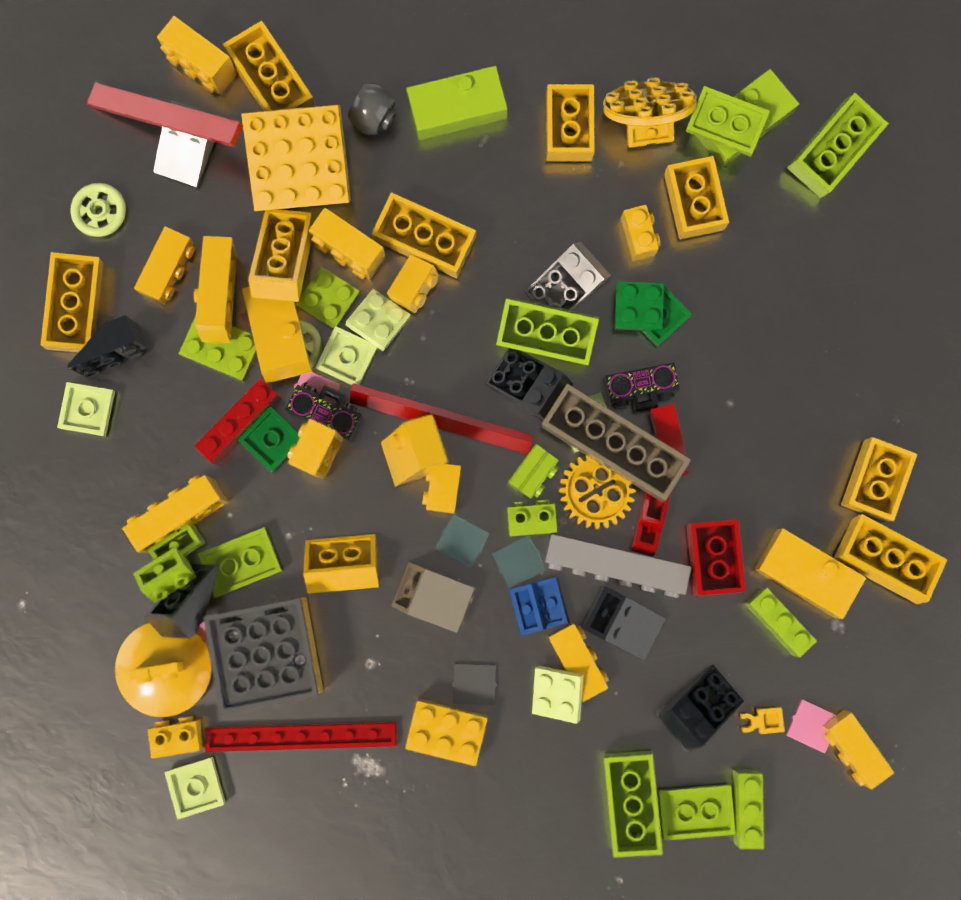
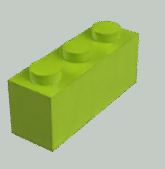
[744,587,817,658]
[733,769,764,849]

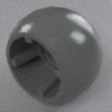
[348,83,397,135]

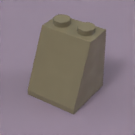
[391,562,474,633]

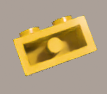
[621,205,661,261]
[387,254,439,313]
[422,464,461,514]
[147,716,205,759]

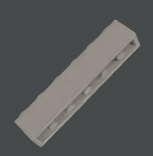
[544,534,691,598]

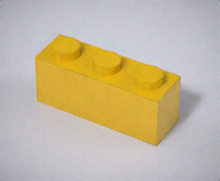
[134,226,195,305]
[548,623,609,702]
[822,709,894,790]

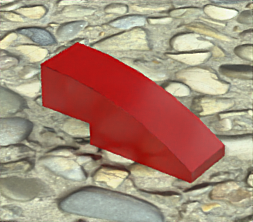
[649,404,689,476]
[631,492,671,557]

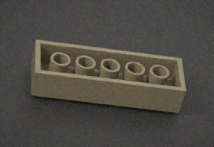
[542,384,691,502]

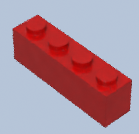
[194,378,281,465]

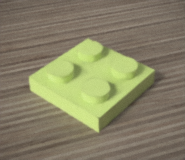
[345,289,411,352]
[315,326,378,386]
[57,382,115,437]
[532,665,584,723]
[164,757,226,819]

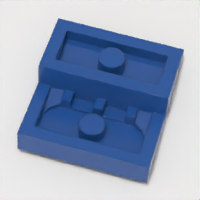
[509,577,570,635]

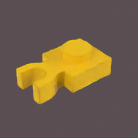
[740,707,785,734]

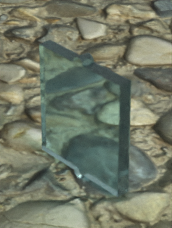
[435,515,489,568]
[492,535,546,588]

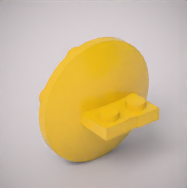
[603,78,697,147]
[115,623,212,717]

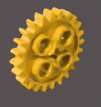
[558,455,636,530]

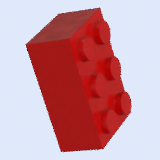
[686,520,746,596]

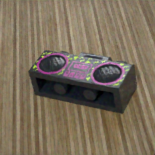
[603,362,680,412]
[285,383,363,442]

